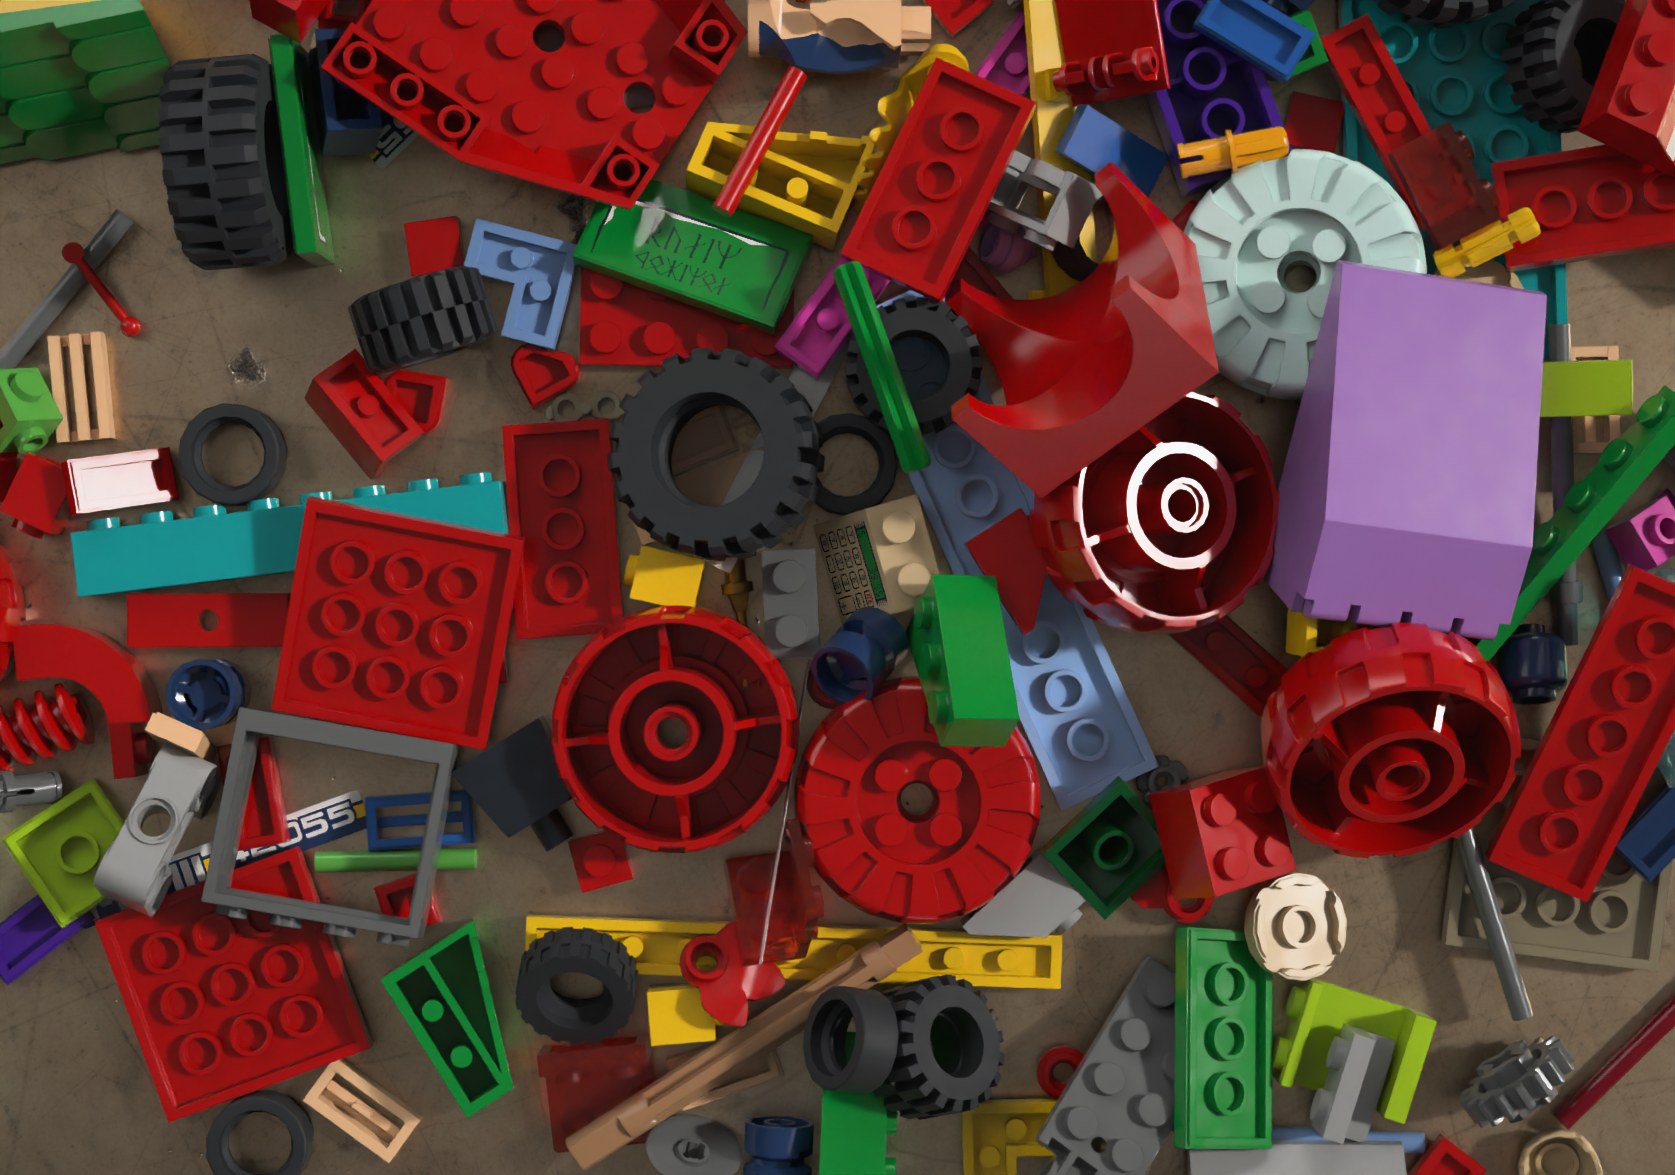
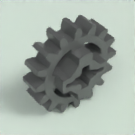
[1460,1036,1574,1128]

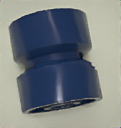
[811,607,909,705]
[165,658,251,730]
[743,1115,814,1175]

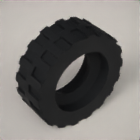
[515,927,638,1045]

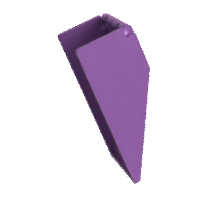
[1263,260,1547,641]

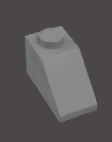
[960,849,1085,938]

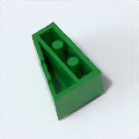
[905,574,1020,747]
[380,919,514,1118]
[819,1032,898,1175]

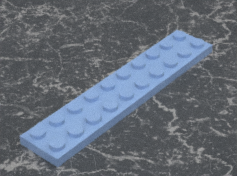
[847,290,1159,811]

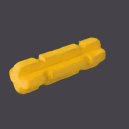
[1433,207,1541,278]

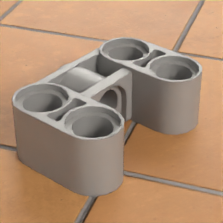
[94,743,222,917]

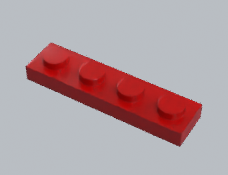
[1321,14,1471,232]

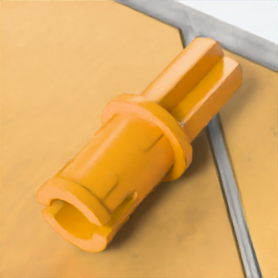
[1177,126,1289,179]

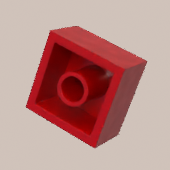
[1149,766,1296,900]

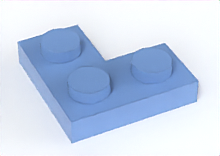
[464,218,577,351]

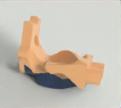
[747,0,931,74]

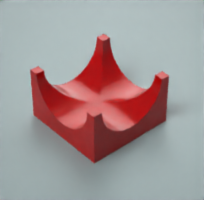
[944,162,1219,498]

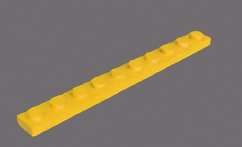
[525,914,1062,989]

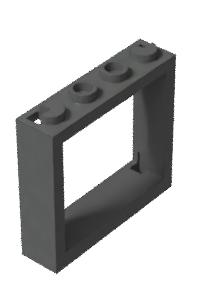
[202,707,460,947]

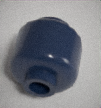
[1495,623,1568,705]

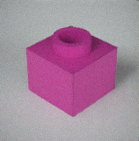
[1605,496,1675,571]

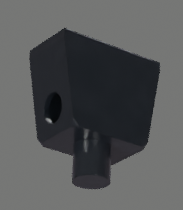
[451,715,574,852]

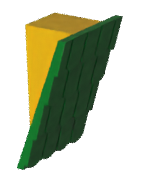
[0,0,171,165]

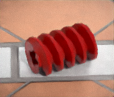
[0,683,95,772]

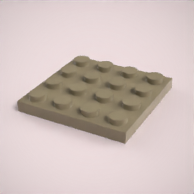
[1441,738,1675,972]

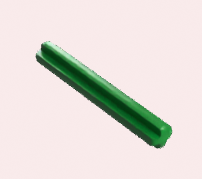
[833,261,931,474]

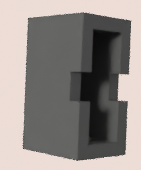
[761,548,820,659]

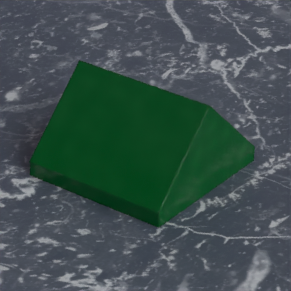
[1039,776,1165,920]

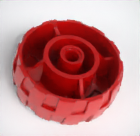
[1030,392,1280,635]
[551,605,800,853]
[1260,622,1521,859]
[794,676,1041,924]

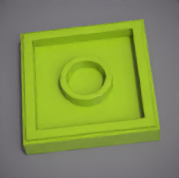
[1,778,124,928]

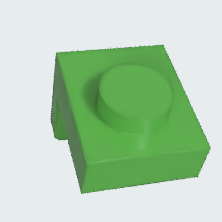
[0,367,63,454]

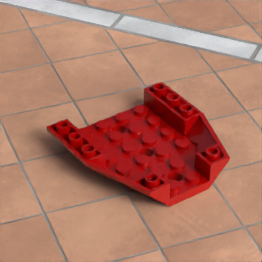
[321,0,748,211]

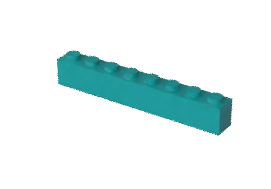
[70,472,509,597]

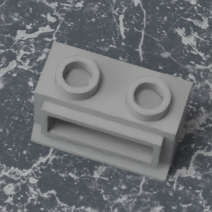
[986,150,1103,251]

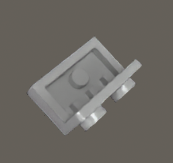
[1310,1024,1395,1144]

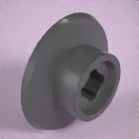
[646,1114,742,1175]

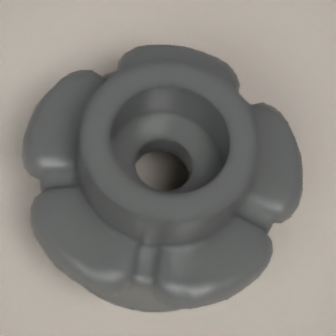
[1136,755,1189,806]

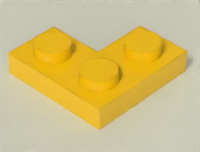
[961,1098,1058,1175]

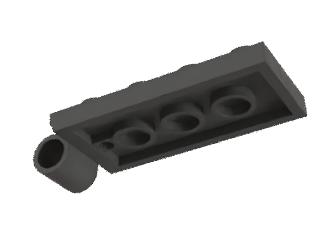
[1034,956,1175,1175]

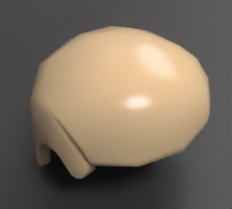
[1517,1128,1603,1175]

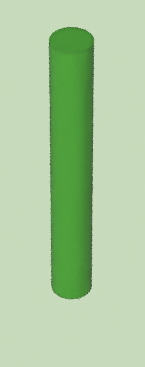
[314,848,477,873]

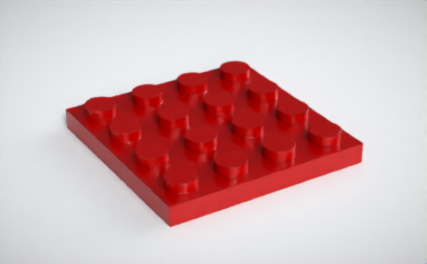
[271,496,526,750]
[94,845,373,1123]

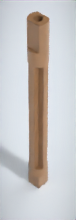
[565,924,923,1171]

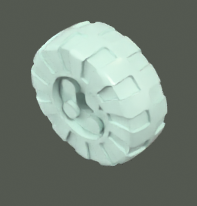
[1184,149,1427,400]

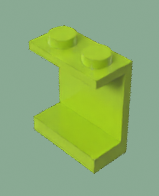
[1273,978,1437,1124]

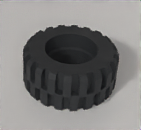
[159,54,294,270]
[607,347,825,561]

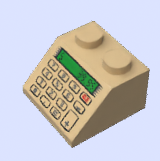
[813,494,940,625]

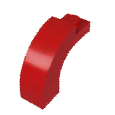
[13,623,163,779]

